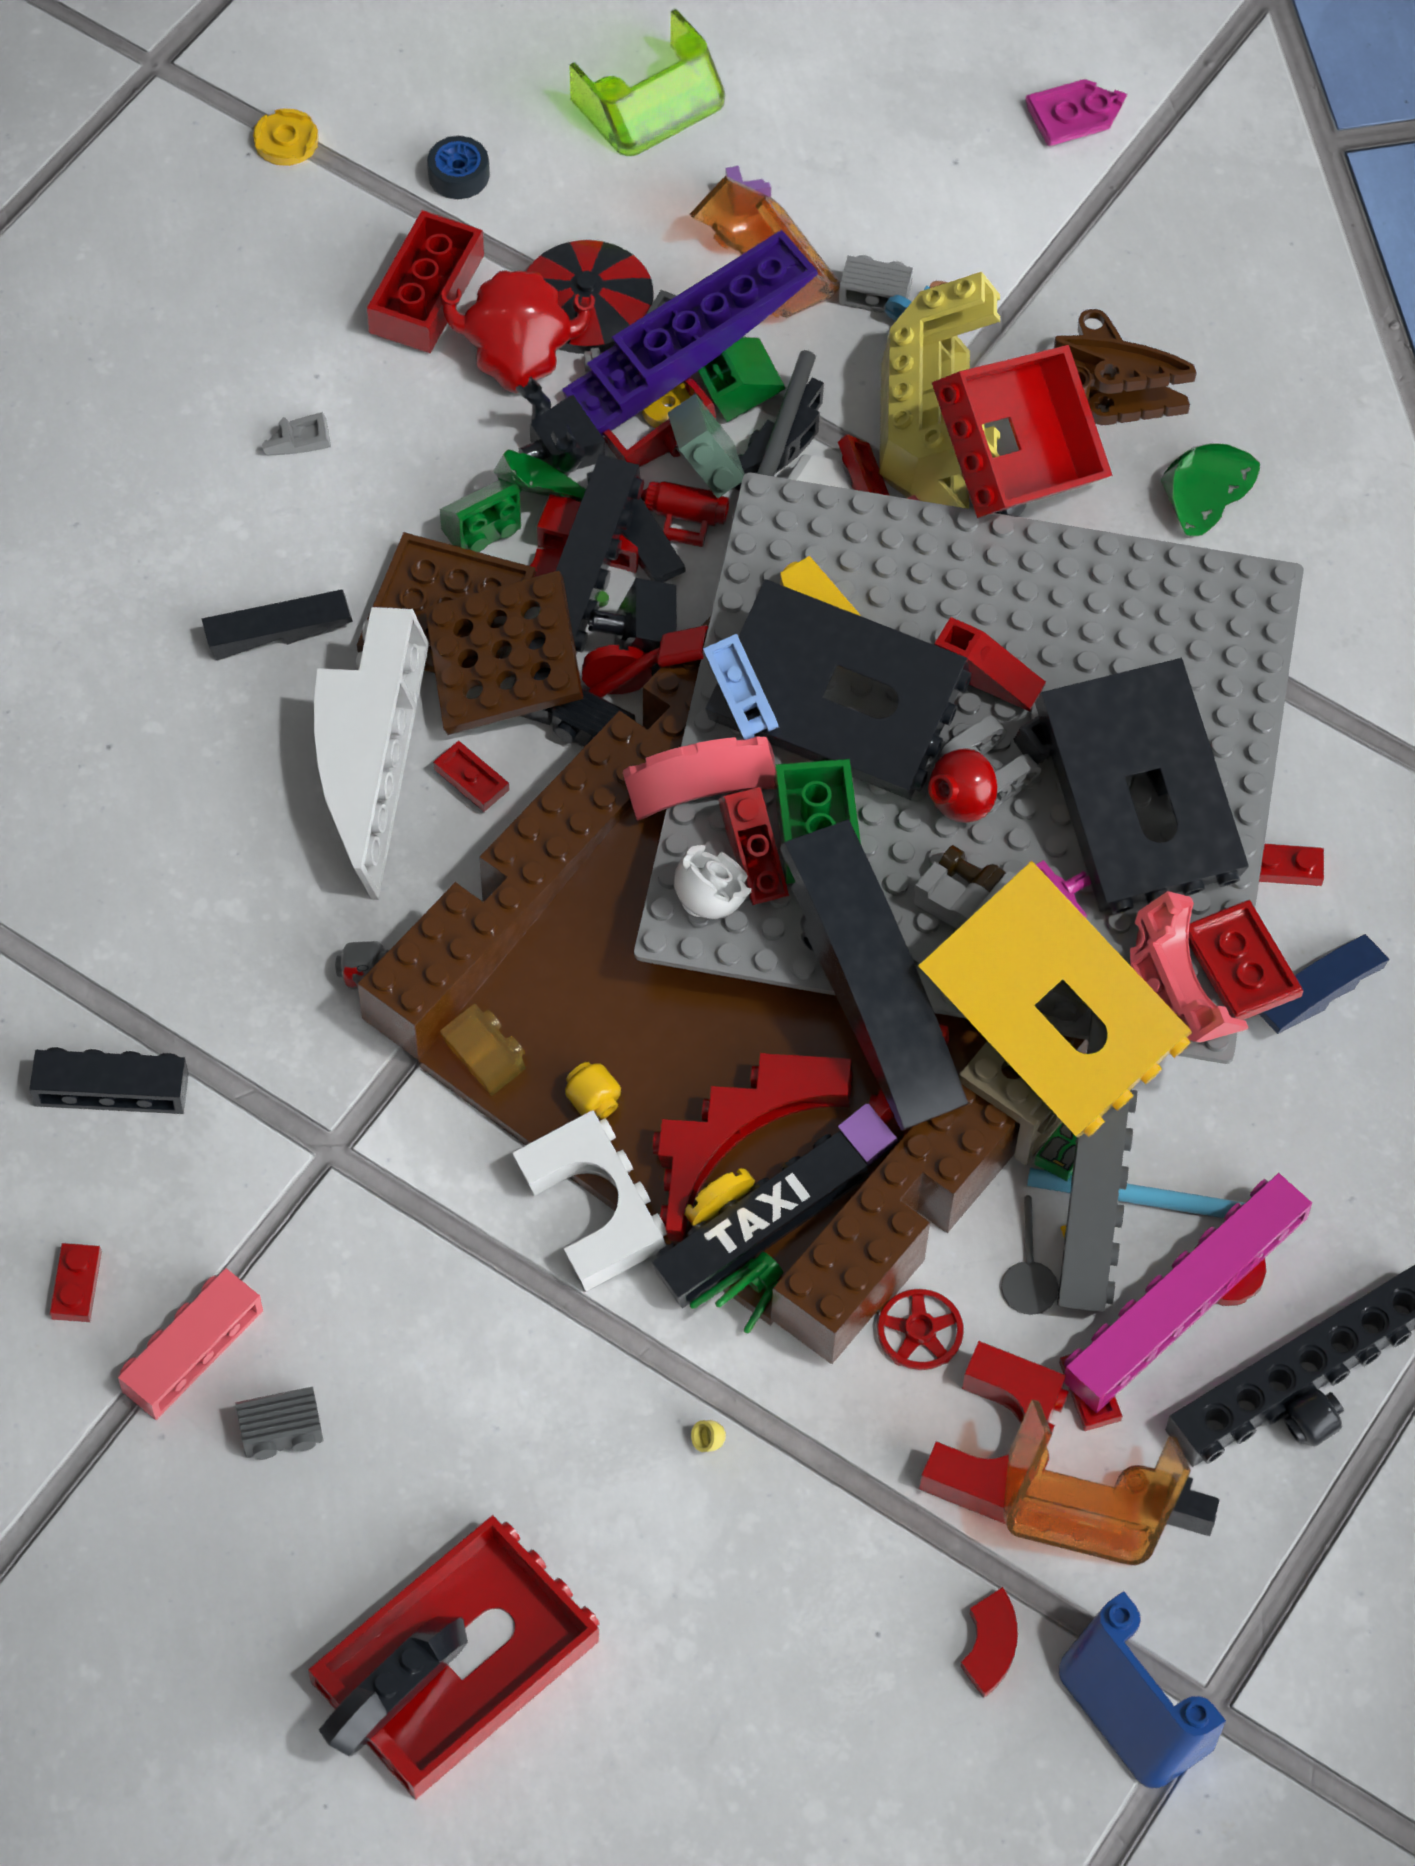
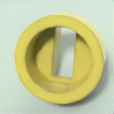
[691,1420,726,1452]

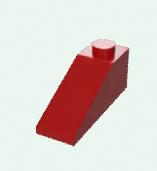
[537,494,638,573]

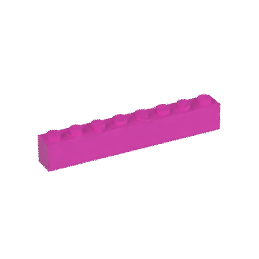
[1064,1173,1312,1413]

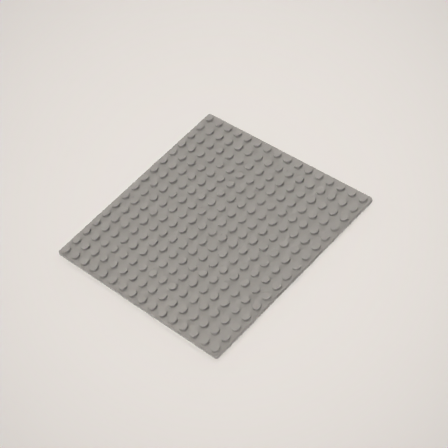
[634,473,1304,1064]

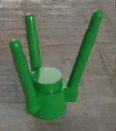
[690,1252,784,1334]

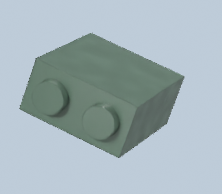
[668,393,745,498]

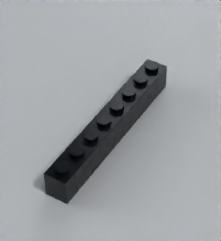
[512,454,644,725]

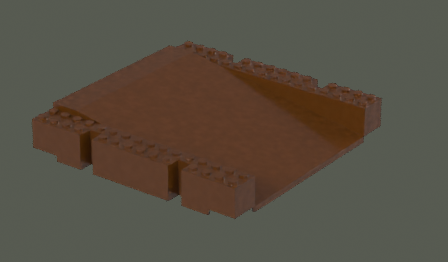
[357,616,1088,1364]

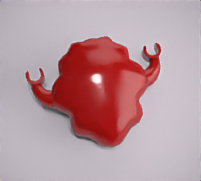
[440,270,595,394]

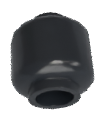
[1283,1388,1344,1447]

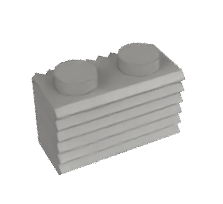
[839,255,913,313]

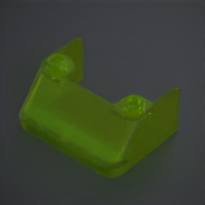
[569,8,725,157]

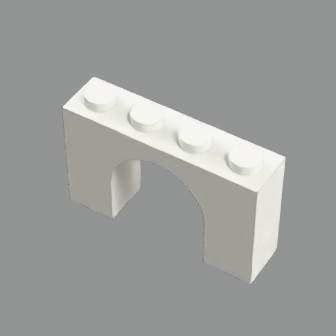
[513,1110,667,1291]

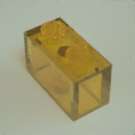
[440,1003,526,1097]

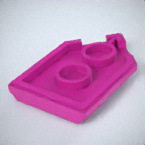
[1025,79,1127,146]

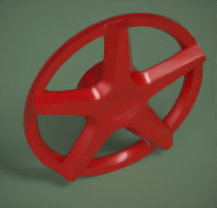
[877,1289,964,1370]

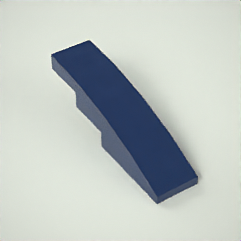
[1259,934,1390,1034]

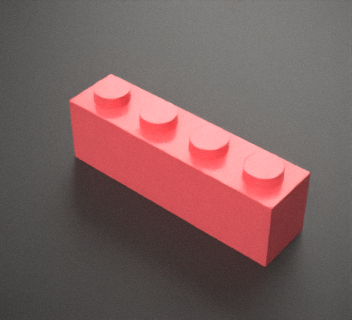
[118,1268,263,1420]

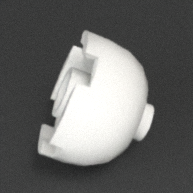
[674,845,751,919]

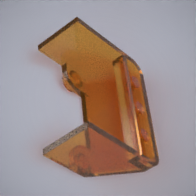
[690,176,840,318]
[1003,1400,1191,1565]

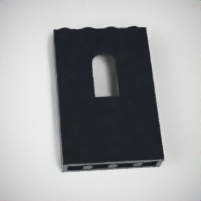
[705,579,972,800]
[1035,658,1249,914]

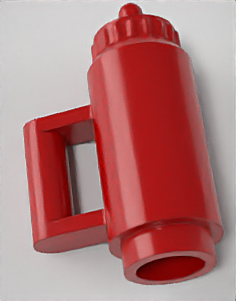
[641,481,730,548]

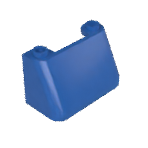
[1059,1591,1226,1788]

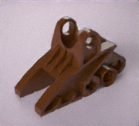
[1054,309,1196,425]

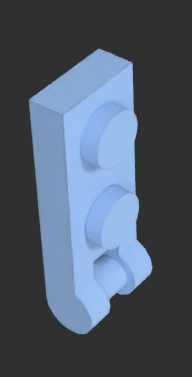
[703,634,779,740]

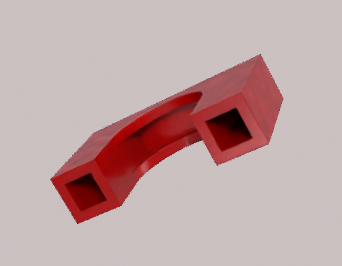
[919,1341,1069,1525]

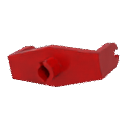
[602,377,716,467]

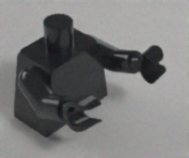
[516,376,605,474]

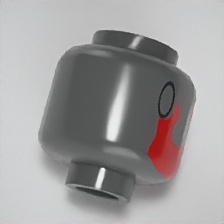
[335,941,389,989]

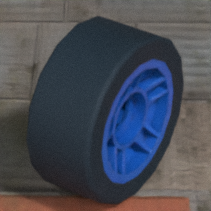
[427,135,490,200]

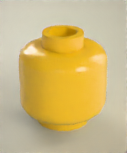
[565,1062,621,1119]

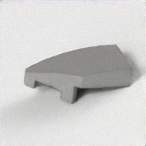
[262,412,331,454]

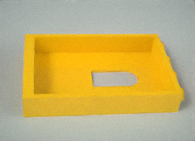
[918,860,1192,1138]

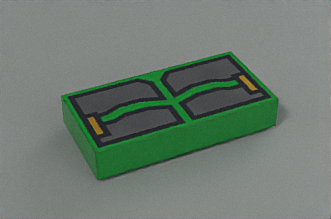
[1034,1122,1076,1181]

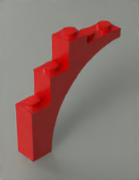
[653,1053,853,1242]

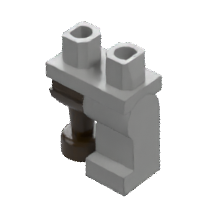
[914,845,1016,929]

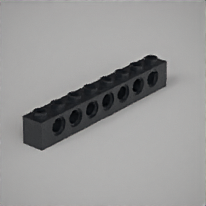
[1165,1265,1415,1467]

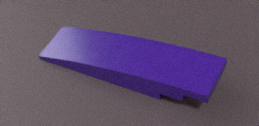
[562,230,818,436]

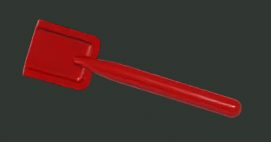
[587,625,708,698]

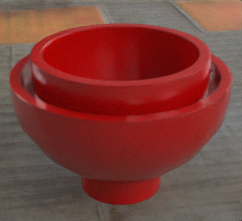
[928,748,997,823]

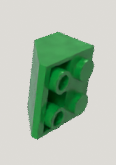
[698,337,786,422]
[440,480,521,552]

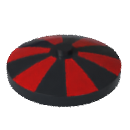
[526,240,654,354]

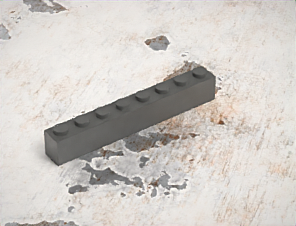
[1057,1010,1138,1312]

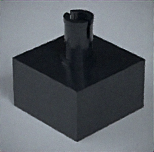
[588,578,677,676]

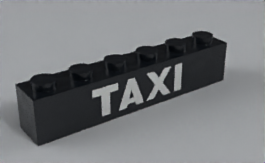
[652,1130,869,1308]

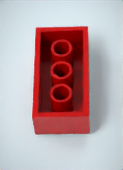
[367,210,484,354]

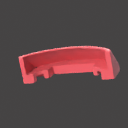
[623,736,776,820]
[1130,891,1249,1043]

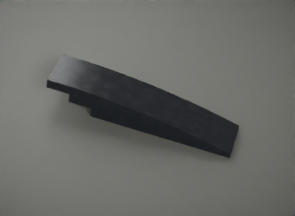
[780,819,968,1131]

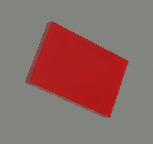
[1189,899,1303,1020]

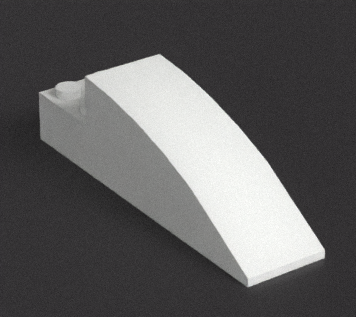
[314,607,429,900]

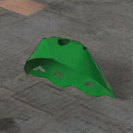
[1161,443,1260,536]
[493,449,586,502]

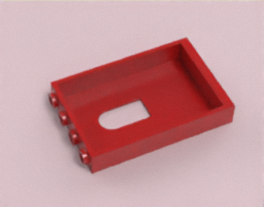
[931,345,1113,518]
[308,1515,600,1800]

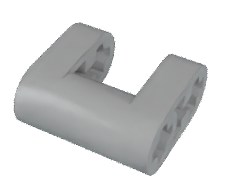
[940,716,1041,809]

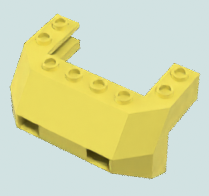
[879,271,1000,509]

